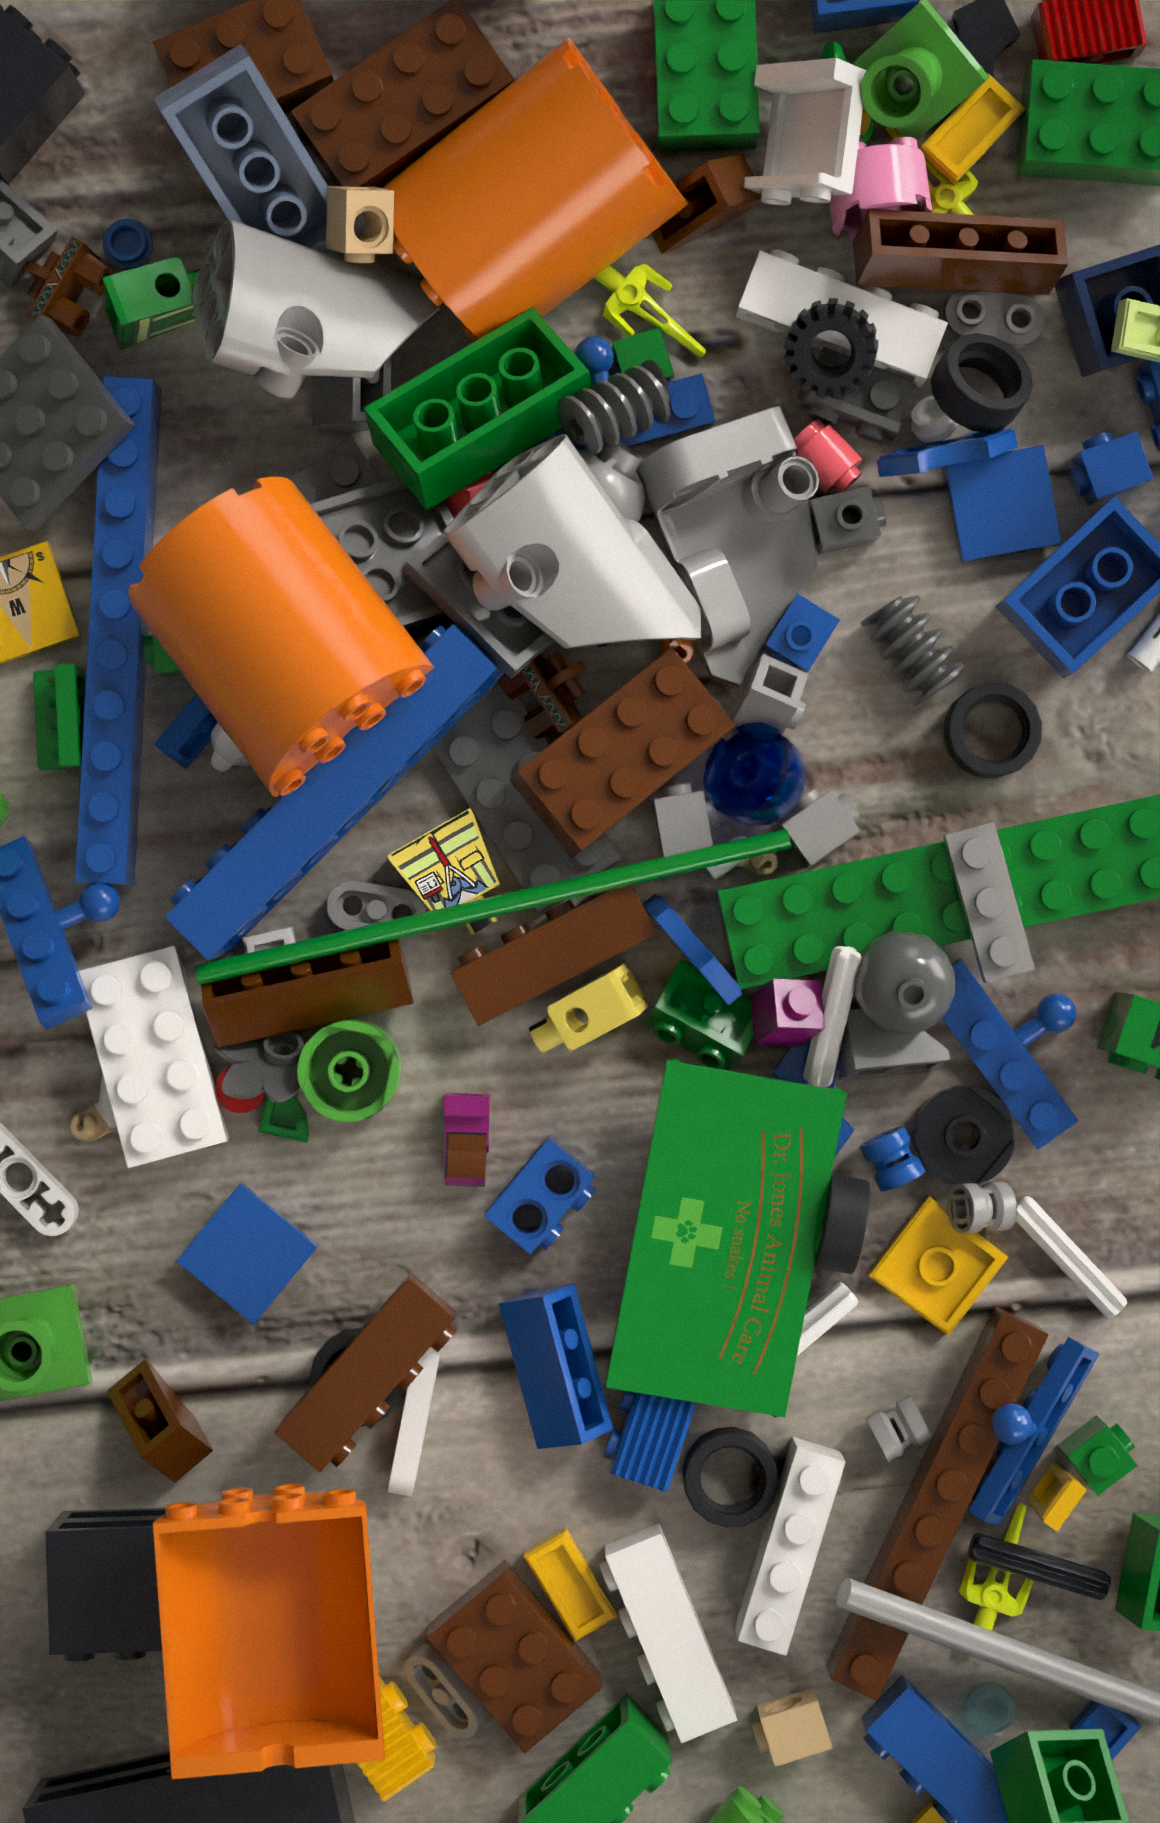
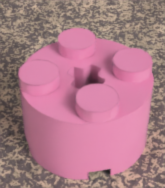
[829,137,933,241]

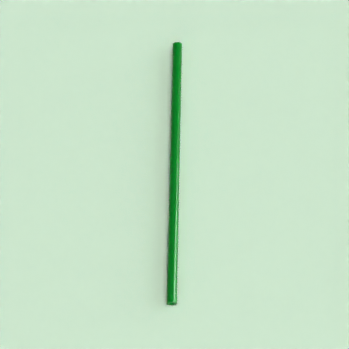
[194,829,791,985]

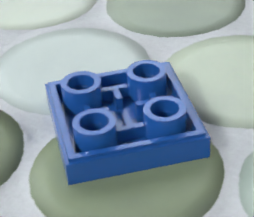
[943,445,1062,563]
[176,1182,319,1325]

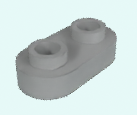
[943,291,1044,349]
[327,880,427,939]
[404,1644,488,1738]

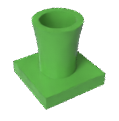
[852,0,989,140]
[0,1283,93,1401]

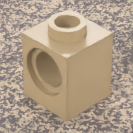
[326,186,394,263]
[752,1688,833,1767]

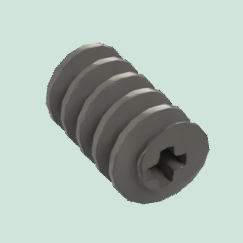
[557,359,670,455]
[860,595,965,707]

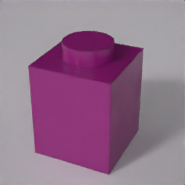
[750,979,825,1047]

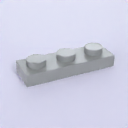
[943,822,1035,983]

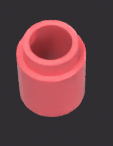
[794,419,863,494]

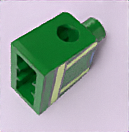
[102,257,200,350]

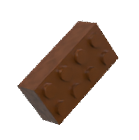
[291,0,515,188]
[509,647,736,858]

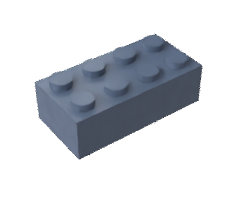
[154,44,355,253]

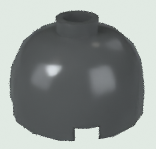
[853,931,955,1034]

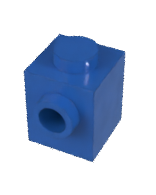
[1069,431,1154,506]
[762,593,840,673]

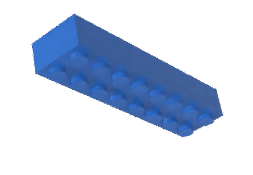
[165,625,505,961]

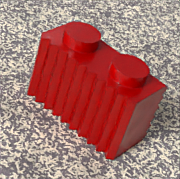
[1031,0,1147,64]

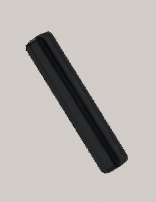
[967,1533,1111,1600]

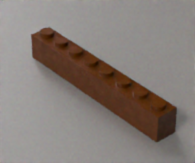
[826,1305,1049,1701]

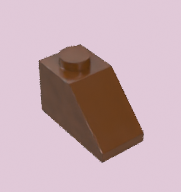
[652,154,761,254]
[107,1359,213,1483]

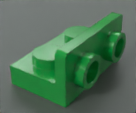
[33,664,85,771]
[644,959,754,1071]

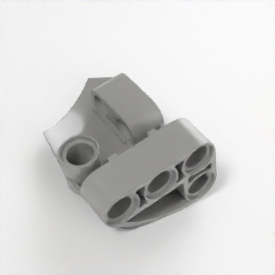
[192,219,447,398]
[636,406,819,687]
[443,434,701,649]

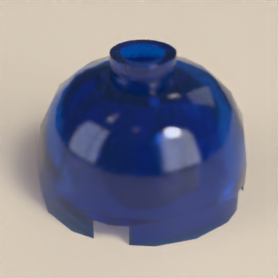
[703,722,807,826]

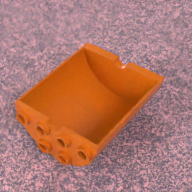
[382,38,688,343]
[128,477,435,798]
[153,1483,385,1779]

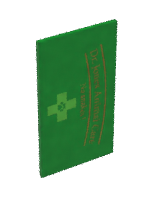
[605,1059,847,1418]

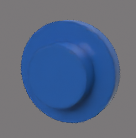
[103,219,153,270]

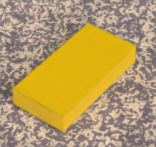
[919,74,1026,185]
[1027,1461,1087,1531]
[523,1527,618,1642]

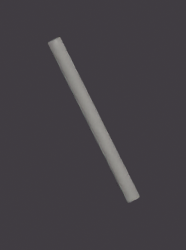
[836,1578,1160,1725]

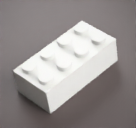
[79,946,229,1168]

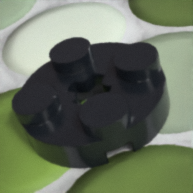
[912,1085,1014,1184]

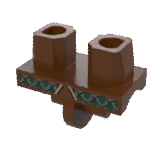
[24,237,113,337]
[498,652,586,739]

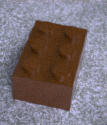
[153,0,334,114]
[427,1559,602,1754]

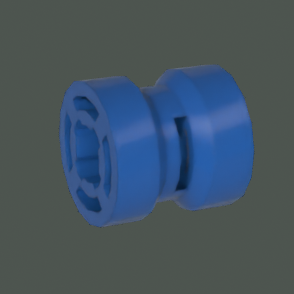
[859,1125,926,1192]

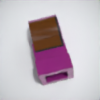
[444,1093,491,1187]

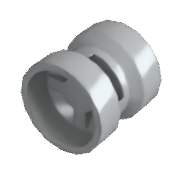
[947,1181,1017,1234]
[866,1395,933,1463]

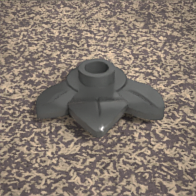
[214,1031,305,1103]

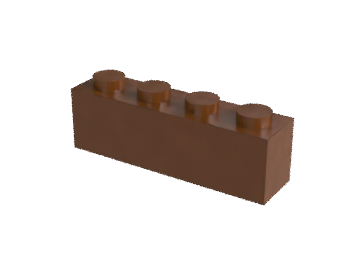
[853,209,1068,295]
[451,885,657,1026]
[201,939,414,1048]
[274,1272,457,1473]

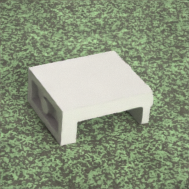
[744,58,866,205]

